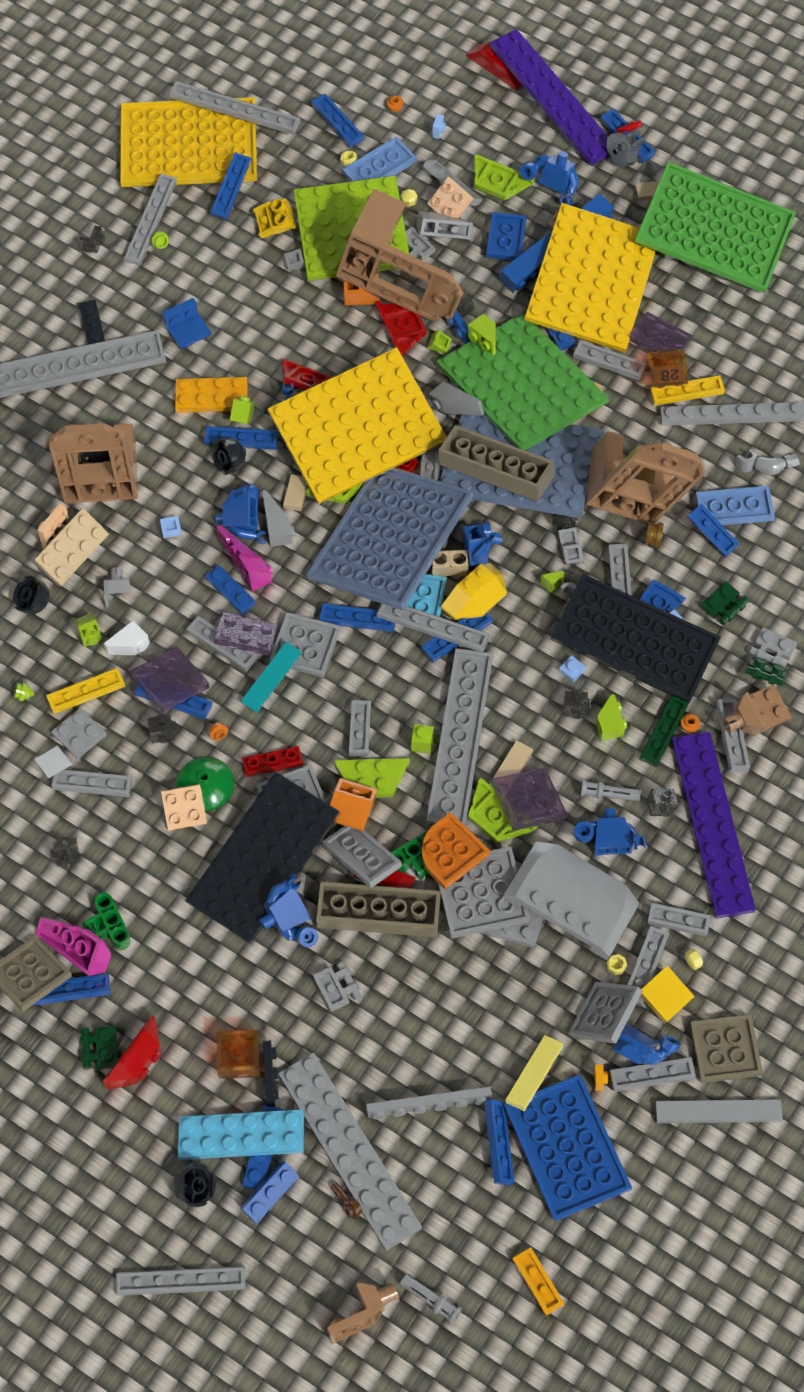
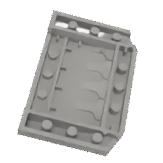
[502,842,639,960]

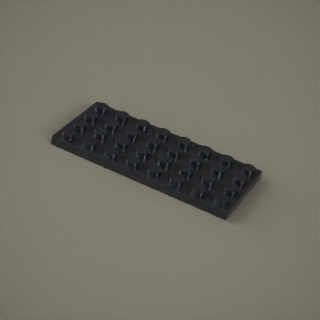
[550,574,721,704]
[185,771,341,944]

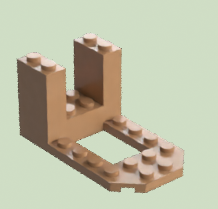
[336,189,464,321]
[49,423,138,504]
[586,431,705,524]

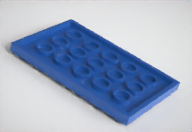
[504,1074,632,1222]

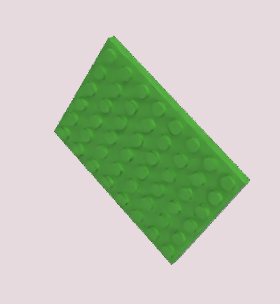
[635,162,796,293]
[437,313,609,450]

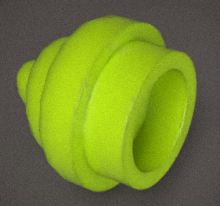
[151,231,169,249]
[13,682,34,701]

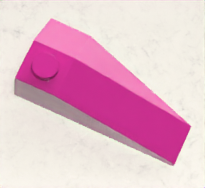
[217,525,273,592]
[35,917,112,976]

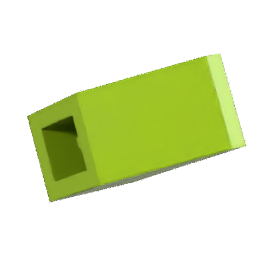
[468,314,496,355]
[74,613,102,647]
[596,694,627,741]

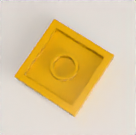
[641,966,695,1024]

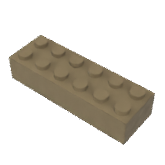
[438,425,555,502]
[316,882,441,937]

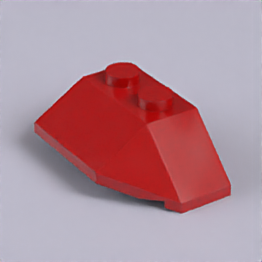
[466,42,522,90]
[102,1015,161,1090]

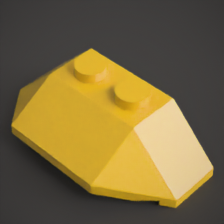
[441,563,507,620]

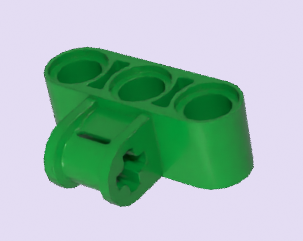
[391,831,429,880]
[82,892,131,950]

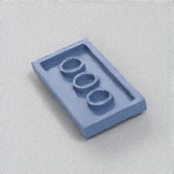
[342,136,417,182]
[695,486,775,525]

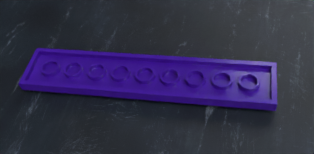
[490,29,616,166]
[672,732,756,919]

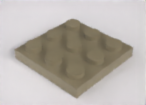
[0,936,72,1012]
[690,1014,763,1083]

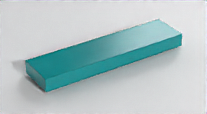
[241,641,302,714]

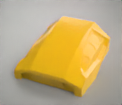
[253,198,297,238]

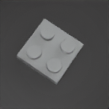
[51,707,107,760]

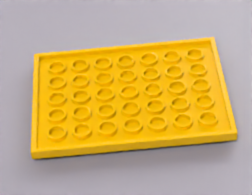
[120,97,257,187]
[524,203,656,353]
[268,347,447,504]

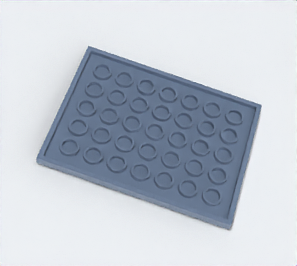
[440,414,605,518]
[306,468,474,610]

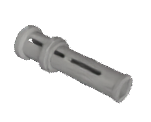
[580,779,641,802]
[400,1274,462,1325]

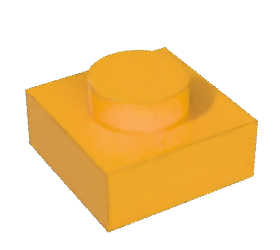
[594,1064,608,1091]

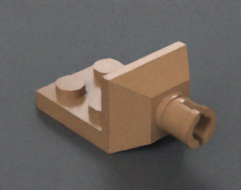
[722,685,792,736]
[327,1283,399,1344]

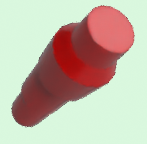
[617,120,642,133]

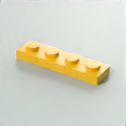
[650,376,725,406]
[46,668,125,714]

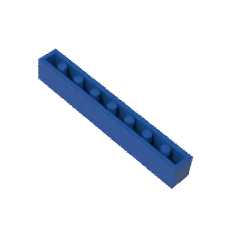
[499,194,614,293]

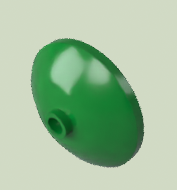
[176,757,235,811]

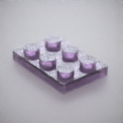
[629,312,693,364]
[214,611,278,656]

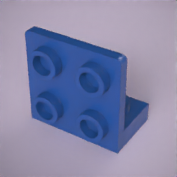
[162,298,211,349]

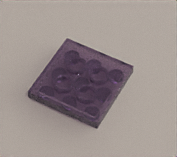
[129,647,209,713]
[491,768,568,831]

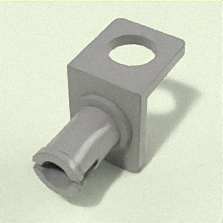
[104,567,131,608]

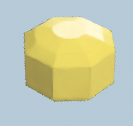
[340,151,358,167]
[400,189,418,207]
[685,949,703,970]
[606,954,627,975]

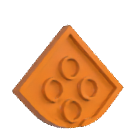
[422,812,490,889]

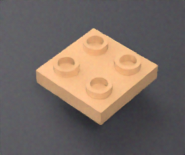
[427,176,474,218]
[38,503,70,549]
[161,784,207,830]

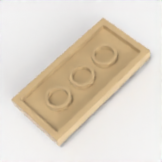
[33,508,109,587]

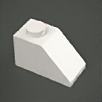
[104,621,150,655]

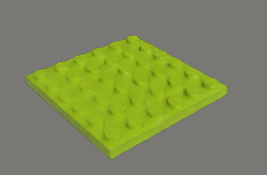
[294,176,409,281]

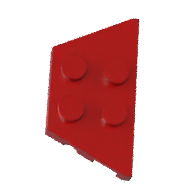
[375,301,426,356]
[282,358,333,391]

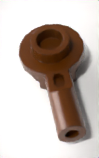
[331,1183,362,1219]

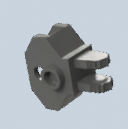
[607,128,645,167]

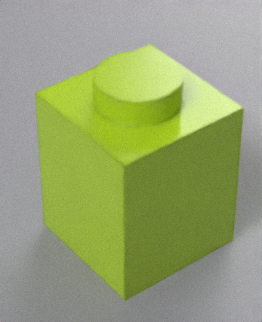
[230,396,255,424]
[411,724,434,754]

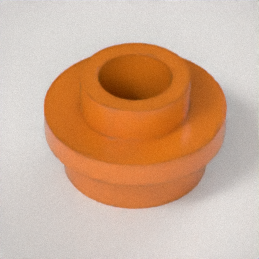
[387,96,404,112]
[681,714,700,733]
[209,722,228,741]

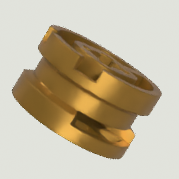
[645,521,664,548]

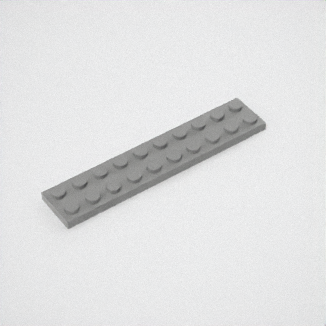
[0,330,166,398]
[426,648,493,826]
[278,1053,422,1251]

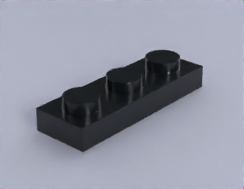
[78,300,105,345]
[263,1040,279,1107]

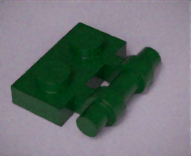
[700,581,749,625]
[745,657,789,686]
[79,1026,118,1070]

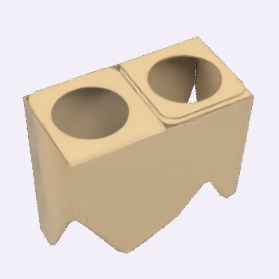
[430,550,469,580]

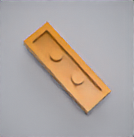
[512,1248,565,1316]

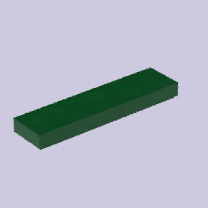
[639,695,689,767]

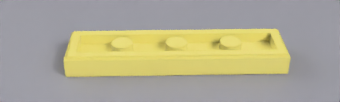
[506,1035,563,1111]

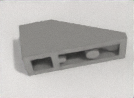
[416,211,473,240]
[429,381,484,416]
[262,490,295,547]

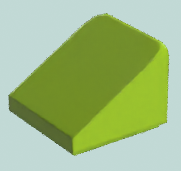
[427,330,452,354]
[541,571,564,593]

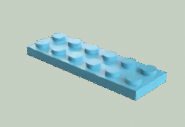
[178,1110,304,1160]

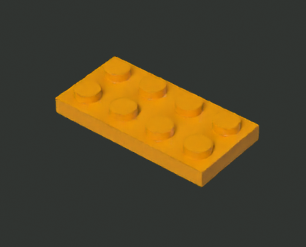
[175,377,248,413]

